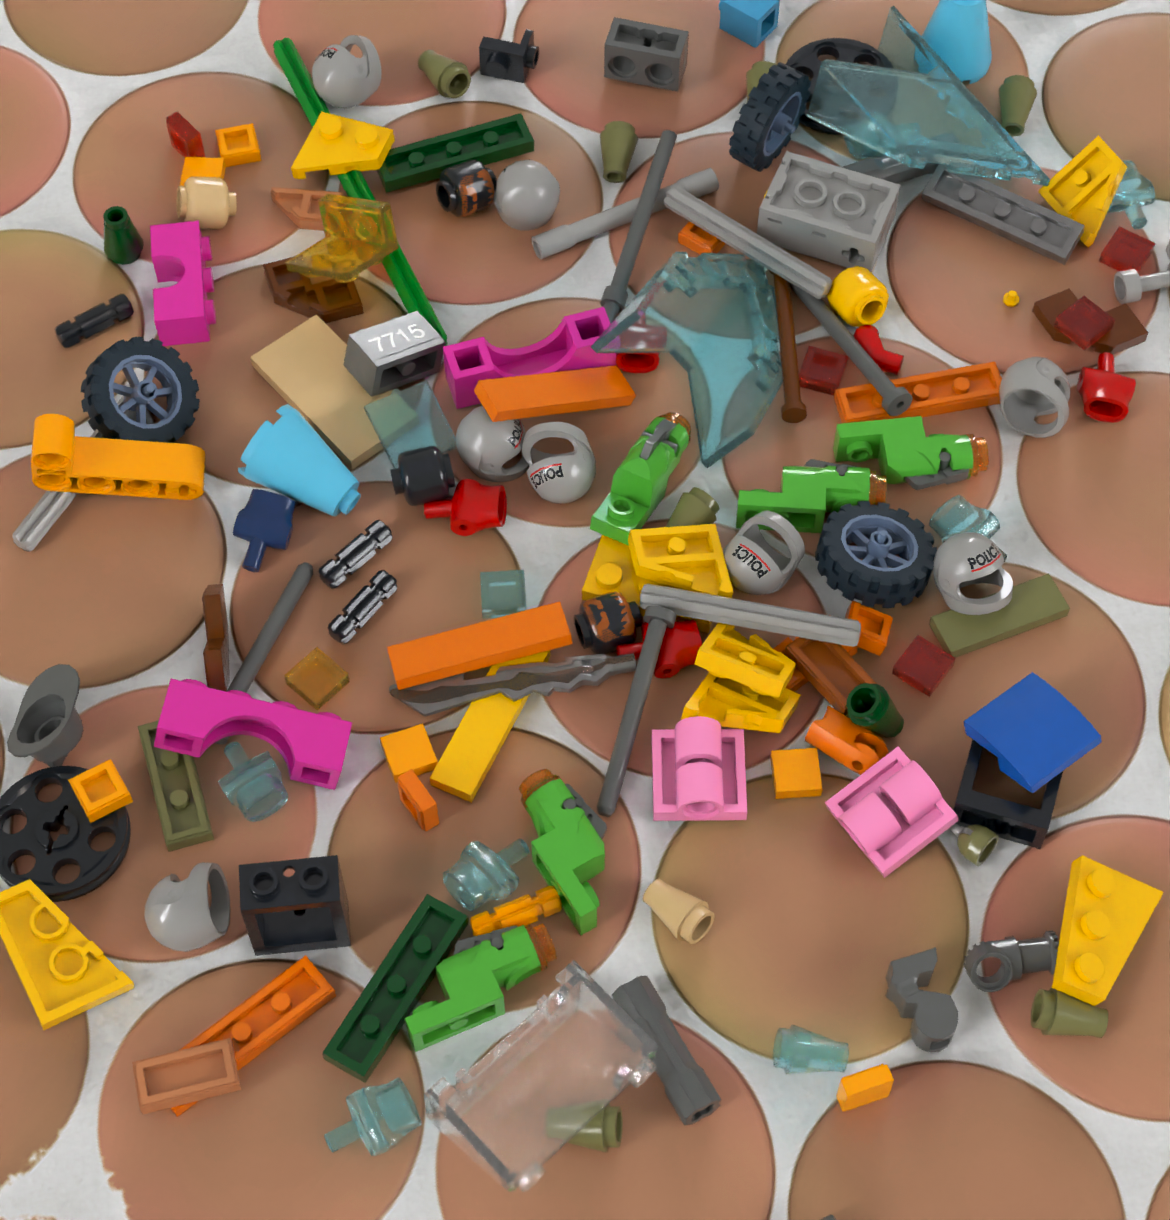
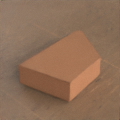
[271,187,345,232]

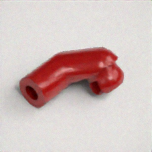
[853,324,904,376]

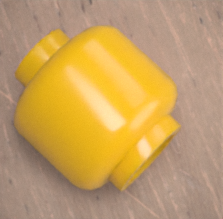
[827,266,889,327]

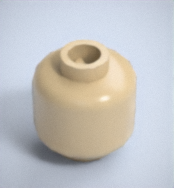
[176,176,237,230]

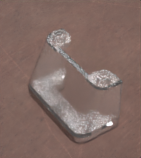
[424,960,658,1192]

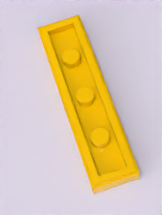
[430,650,551,803]

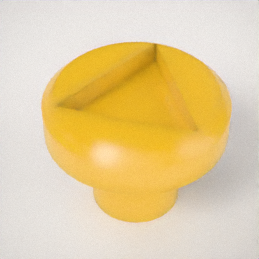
[1003,290,1020,307]

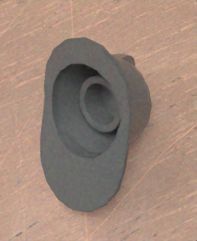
[7,664,84,767]

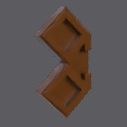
[263,255,364,323]
[1032,288,1148,355]
[202,584,230,692]

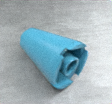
[915,0,992,86]
[238,404,361,517]

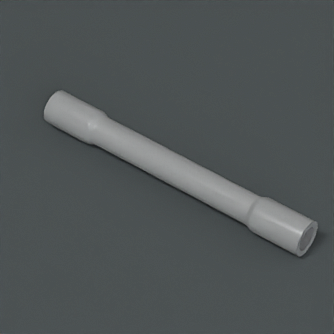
[531,168,719,259]

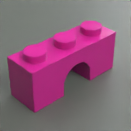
[150,221,216,346]

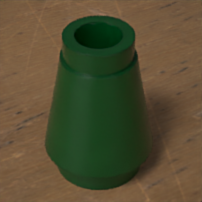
[103,206,144,265]
[846,683,904,738]

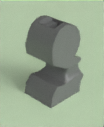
[886,947,958,1053]

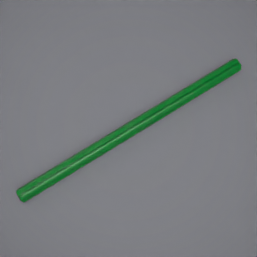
[273,37,448,346]

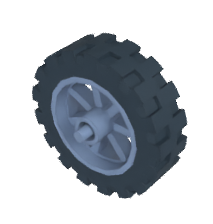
[729,62,811,172]
[81,337,200,443]
[815,501,937,608]

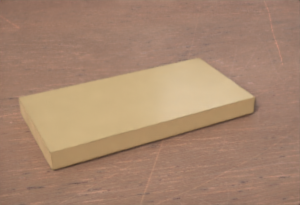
[250,314,419,470]

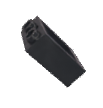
[953,739,1063,849]
[239,855,351,956]

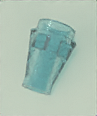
[773,1024,849,1074]

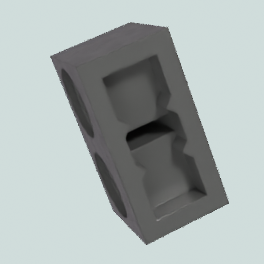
[604,17,689,92]

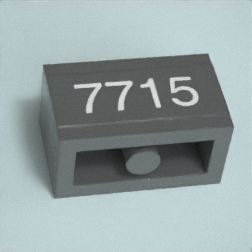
[343,311,446,397]

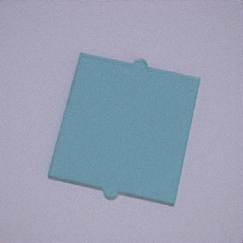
[364,380,457,469]

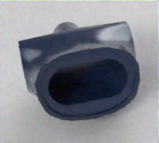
[233,489,296,572]

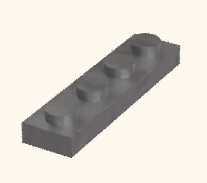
[922,161,1084,265]

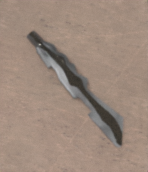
[389,653,636,717]

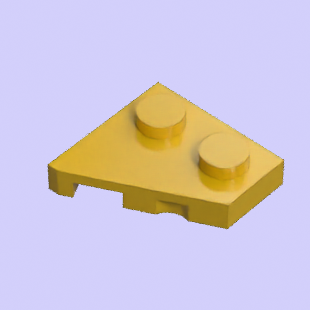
[291,111,395,179]
[628,524,733,598]
[694,623,796,698]

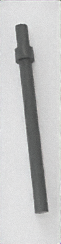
[600,130,677,323]

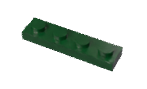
[377,113,534,193]
[322,894,469,1083]

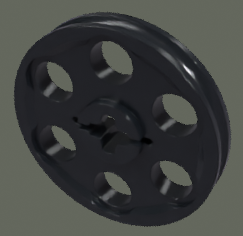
[786,38,898,135]
[0,766,131,902]

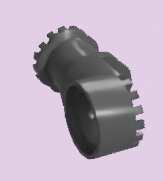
[964,931,1059,992]

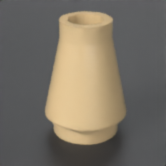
[643,879,715,944]

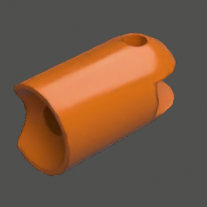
[805,705,889,775]

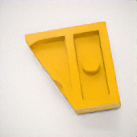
[1038,135,1127,248]
[681,673,801,733]

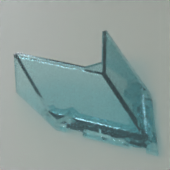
[807,5,1050,186]
[591,252,783,468]

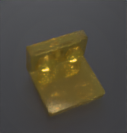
[286,194,398,283]

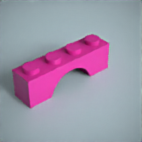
[443,307,617,409]
[154,679,353,790]

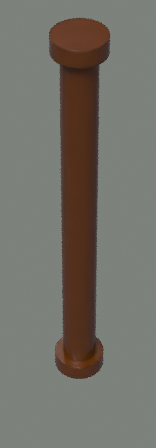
[769,270,807,423]

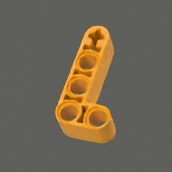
[31,414,206,500]

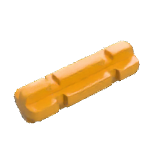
[470,886,562,936]

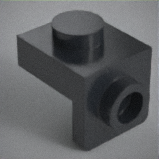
[479,29,539,83]

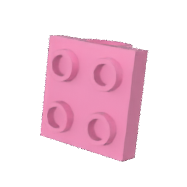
[651,716,747,821]
[825,746,959,878]

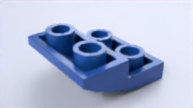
[963,672,1102,793]

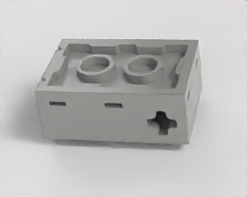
[757,151,901,272]

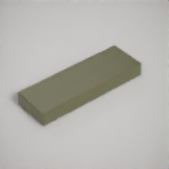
[929,573,1070,660]
[138,720,214,852]

